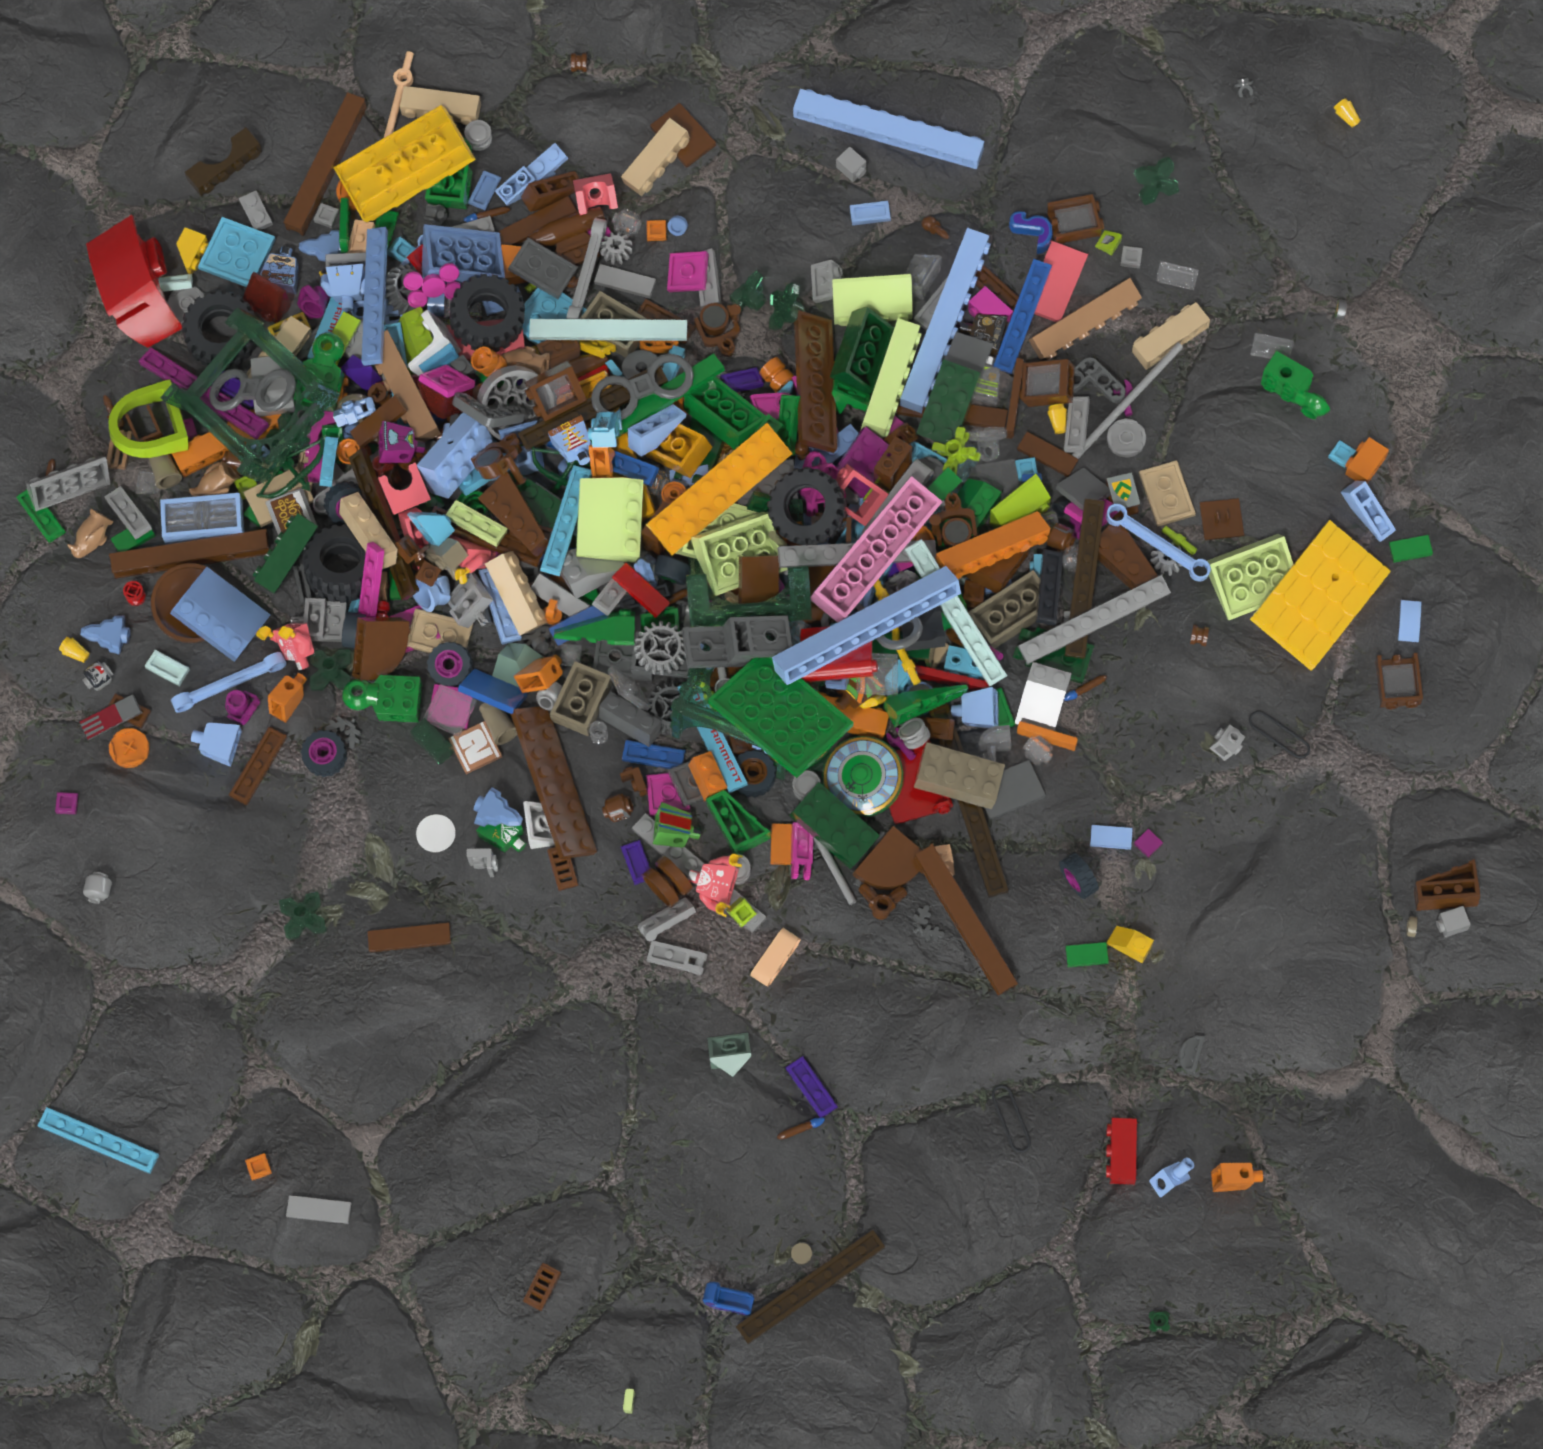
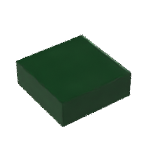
[746,491,771,513]

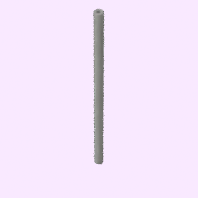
[1072,342,1183,459]

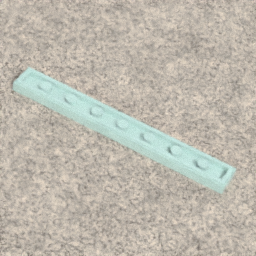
[529,319,687,341]
[904,539,1007,687]

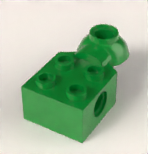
[425,138,473,210]
[293,332,345,412]
[1261,351,1330,420]
[342,675,422,723]

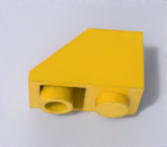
[176,227,209,274]

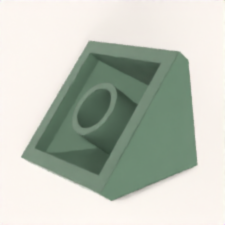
[492,643,544,694]
[707,1033,751,1077]

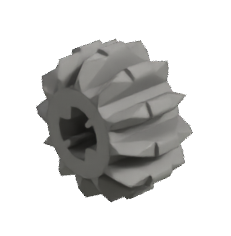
[600,231,633,265]
[1150,542,1182,576]

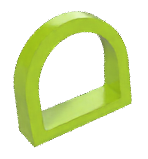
[108,379,188,458]

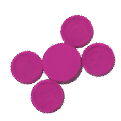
[403,263,460,308]

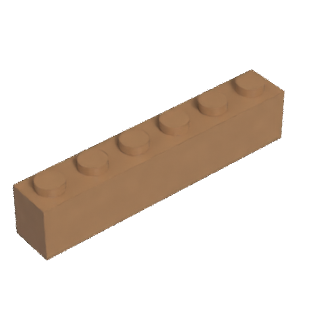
[1028,278,1142,360]
[375,330,441,442]

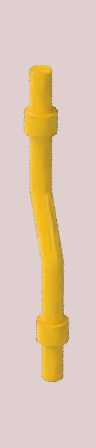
[873,579,921,685]

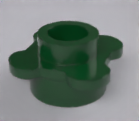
[1149,1311,1170,1332]

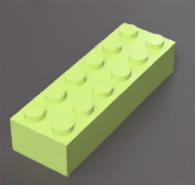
[860,318,921,439]

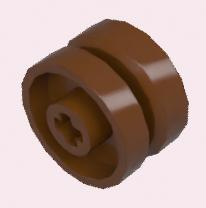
[641,855,693,908]

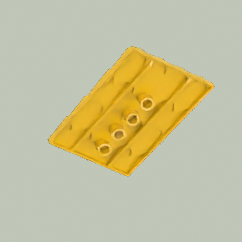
[333,105,475,222]
[1250,520,1391,670]

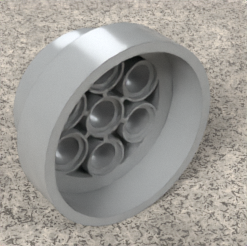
[477,366,554,440]

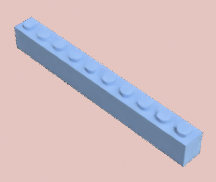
[793,89,984,169]
[900,228,991,413]
[772,566,961,685]

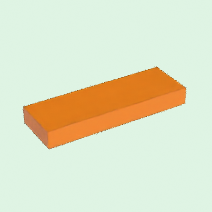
[1017,721,1078,751]

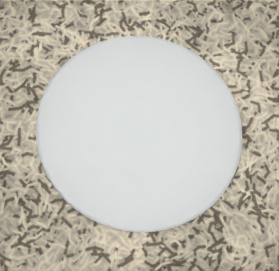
[416,814,455,852]

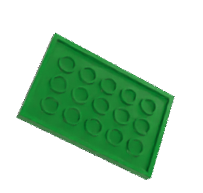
[708,657,854,778]

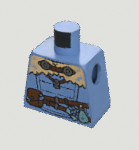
[258,246,299,294]

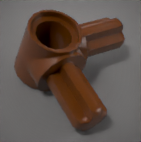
[858,883,907,920]

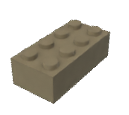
[968,570,1040,648]
[914,742,1005,809]

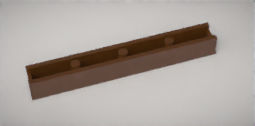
[283,92,367,236]
[109,529,270,579]
[914,844,1018,996]

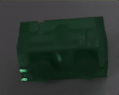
[410,718,454,765]

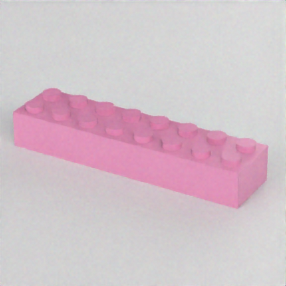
[810,476,942,622]

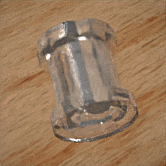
[589,721,608,744]

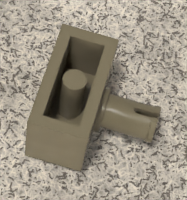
[424,538,469,581]

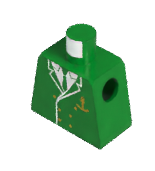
[476,823,527,853]

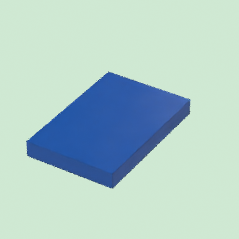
[458,668,528,714]

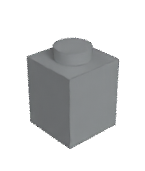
[836,147,866,182]
[1436,906,1470,937]

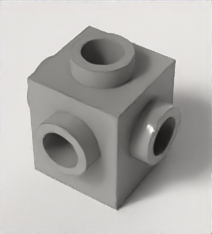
[1210,725,1245,761]

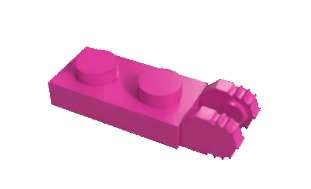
[791,822,813,880]

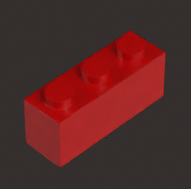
[1106,1118,1137,1185]

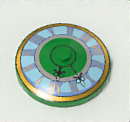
[823,736,904,817]

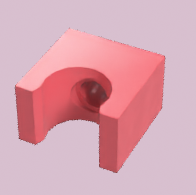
[573,173,618,215]
[378,463,431,515]

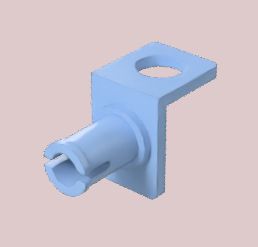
[1149,1157,1194,1197]

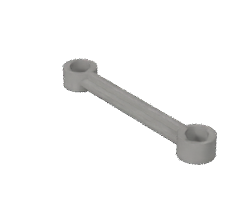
[566,218,607,319]

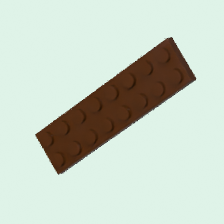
[794,310,837,453]
[511,706,597,859]

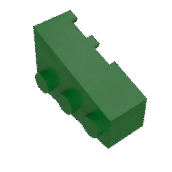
[706,790,771,854]

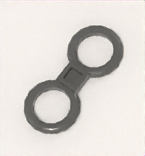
[591,354,694,420]
[209,368,296,412]
[821,603,923,650]

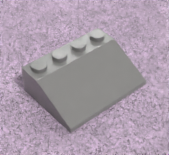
[26,456,110,511]

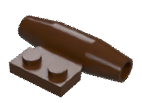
[528,207,605,266]
[536,340,608,392]

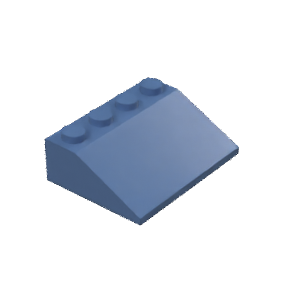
[422,224,505,285]
[170,567,270,662]

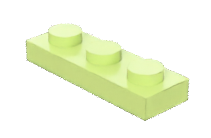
[446,500,507,547]

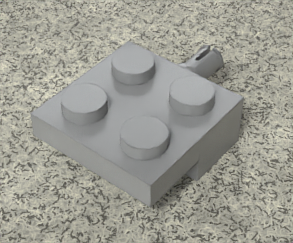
[448,572,493,628]
[291,598,347,642]

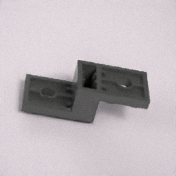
[682,616,792,668]
[593,631,692,682]

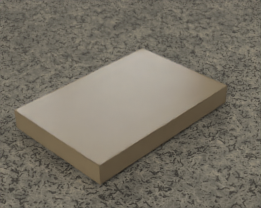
[1139,460,1196,527]
[243,466,314,527]
[407,608,474,659]

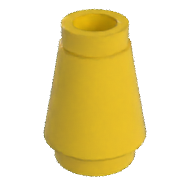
[1334,98,1361,128]
[1047,404,1067,434]
[59,637,90,663]

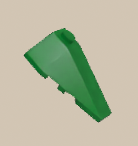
[884,685,968,727]

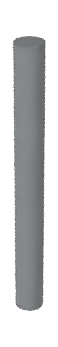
[813,837,857,905]

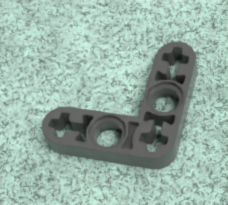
[1052,357,1126,403]
[452,392,526,428]

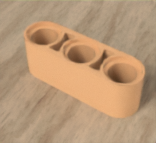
[750,928,801,987]

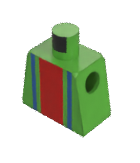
[652,802,701,848]

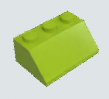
[398,306,434,375]
[990,474,1051,529]

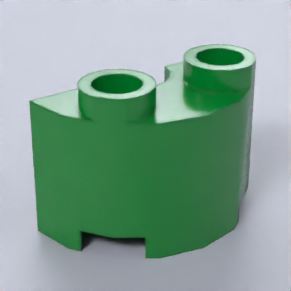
[640,607,680,632]

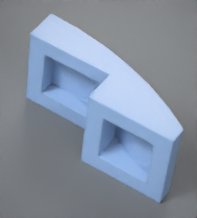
[1398,600,1421,642]

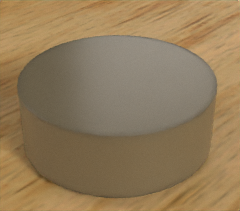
[1406,916,1417,937]
[791,1243,812,1265]

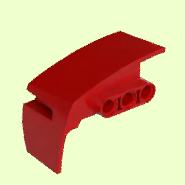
[86,215,182,348]

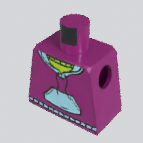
[379,421,425,463]

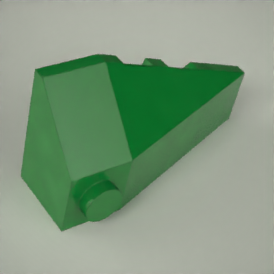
[554,609,635,645]

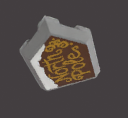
[265,488,317,550]

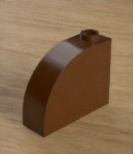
[964,548,1030,594]
[352,617,411,681]
[853,826,923,890]

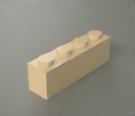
[400,86,481,125]
[621,118,690,196]
[1132,302,1210,370]
[247,316,312,379]
[339,492,398,569]
[485,551,547,636]

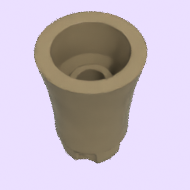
[148,454,182,489]
[479,703,517,745]

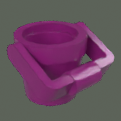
[297,285,330,319]
[225,690,261,725]

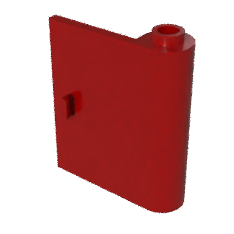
[800,626,878,682]
[889,738,953,825]

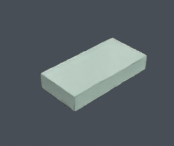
[158,274,193,292]
[145,650,190,687]

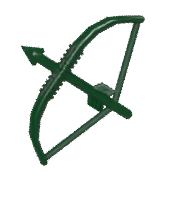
[256,437,324,499]
[531,446,591,495]

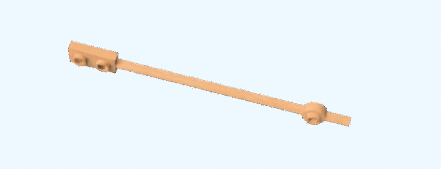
[346,51,414,254]

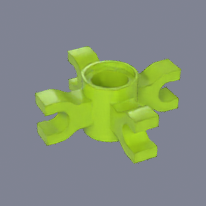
[932,427,981,474]

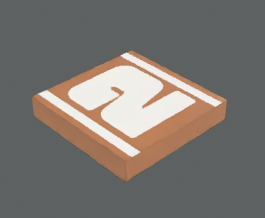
[448,721,502,774]

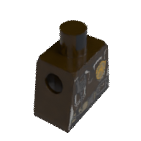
[959,314,1007,357]

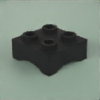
[901,606,946,651]

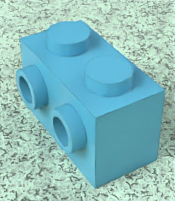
[944,645,984,680]

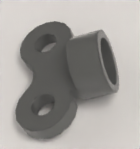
[518,626,551,654]

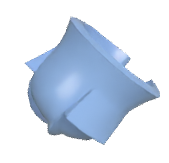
[413,574,451,612]

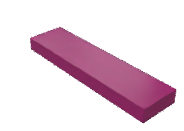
[358,542,384,617]

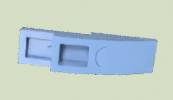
[495,143,568,206]

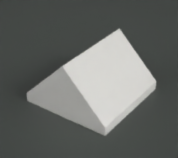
[523,801,555,849]

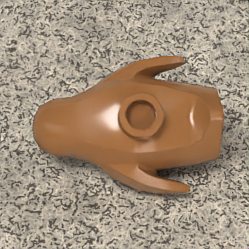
[501,346,550,375]
[189,462,240,497]
[67,509,113,558]

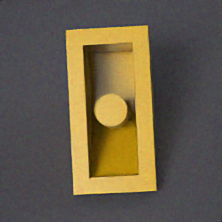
[1107,926,1154,964]

